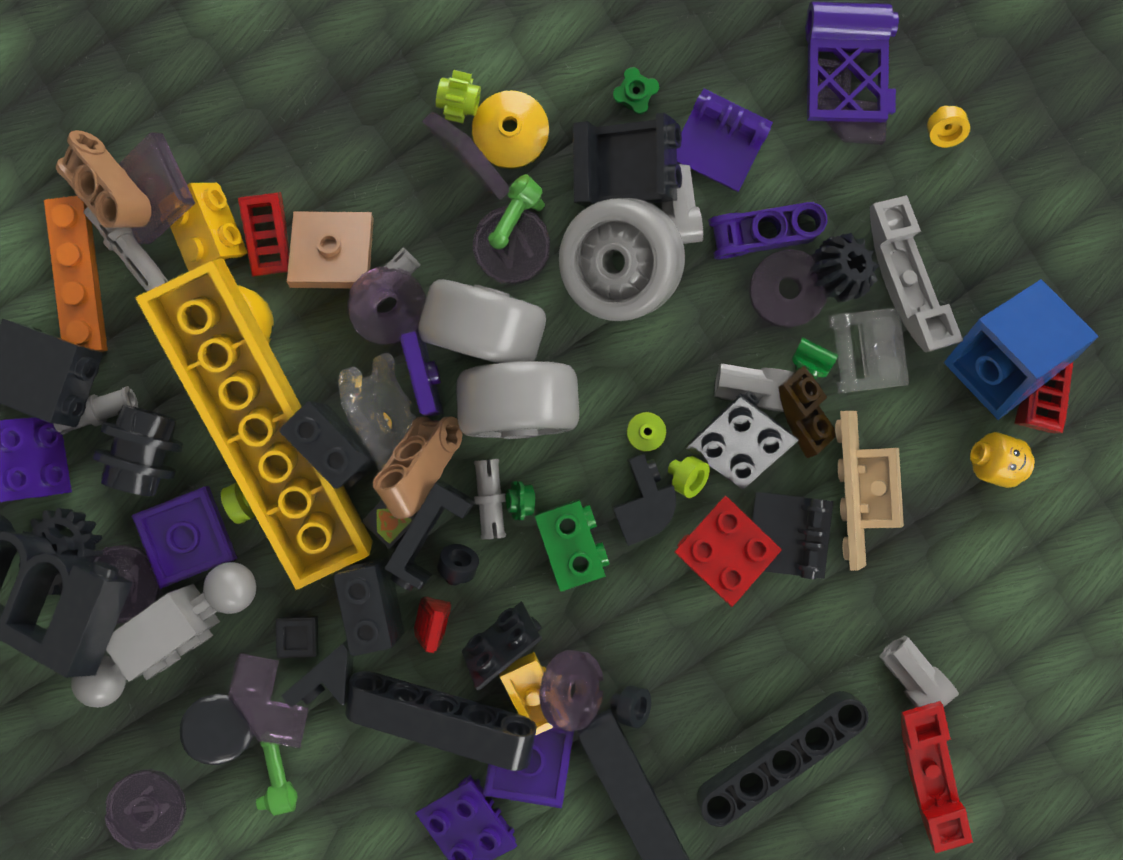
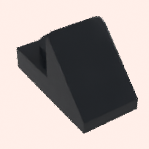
[281,640,353,708]

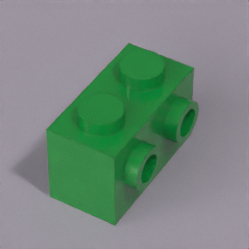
[535,499,610,592]

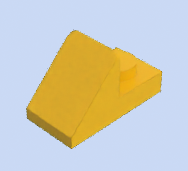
[499,652,567,735]

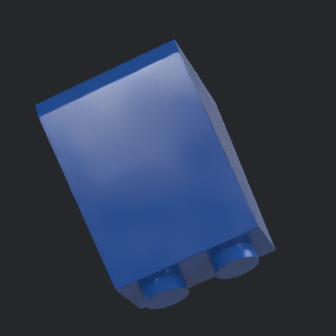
[944,279,1099,420]

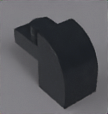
[612,454,676,546]

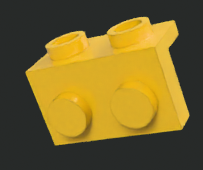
[161,183,247,271]

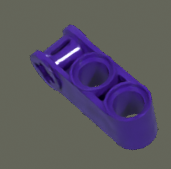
[708,202,828,259]

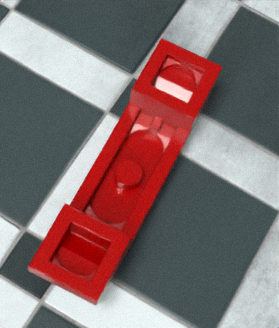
[901,701,973,854]

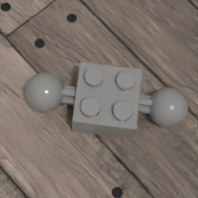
[71,562,257,707]

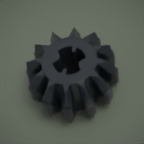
[809,233,880,303]

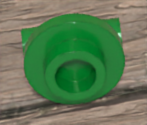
[792,338,838,379]

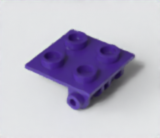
[677,88,773,192]
[0,417,72,502]
[415,775,518,860]

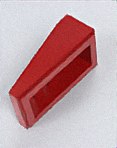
[238,192,290,277]
[1014,361,1074,434]
[414,596,452,653]

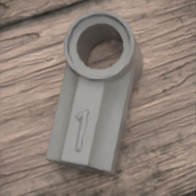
[660,164,703,244]
[714,363,794,412]
[879,635,959,708]

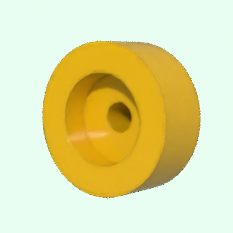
[927,106,970,148]

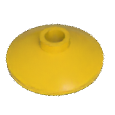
[472,91,549,169]

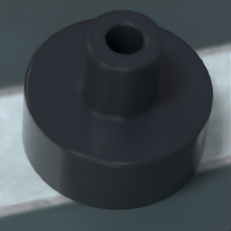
[437,544,479,586]
[610,685,651,728]

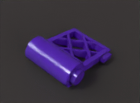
[805,1,899,123]

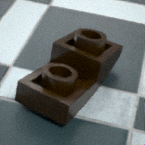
[778,365,836,458]

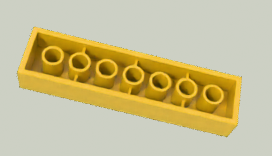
[135,257,373,590]

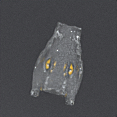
[339,353,417,471]

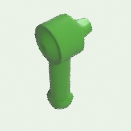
[488,174,545,250]
[256,730,297,816]

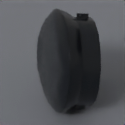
[180,693,255,765]

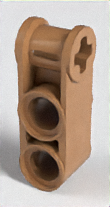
[56,130,151,228]
[373,416,463,519]

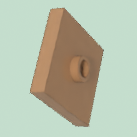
[287,211,374,289]

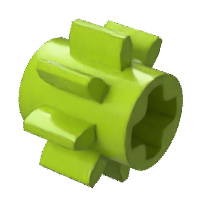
[436,70,481,123]

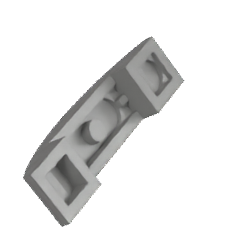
[870,195,963,353]

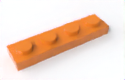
[44,196,108,352]

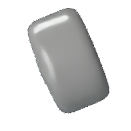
[559,198,685,321]
[418,279,546,363]
[456,361,580,439]

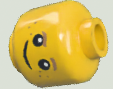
[970,432,1035,488]

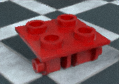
[674,495,782,607]

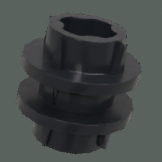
[93,405,184,496]

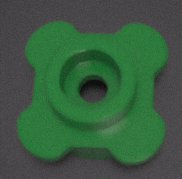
[613,67,659,114]
[505,481,535,521]

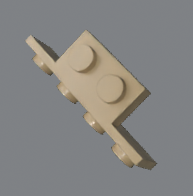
[835,411,904,570]

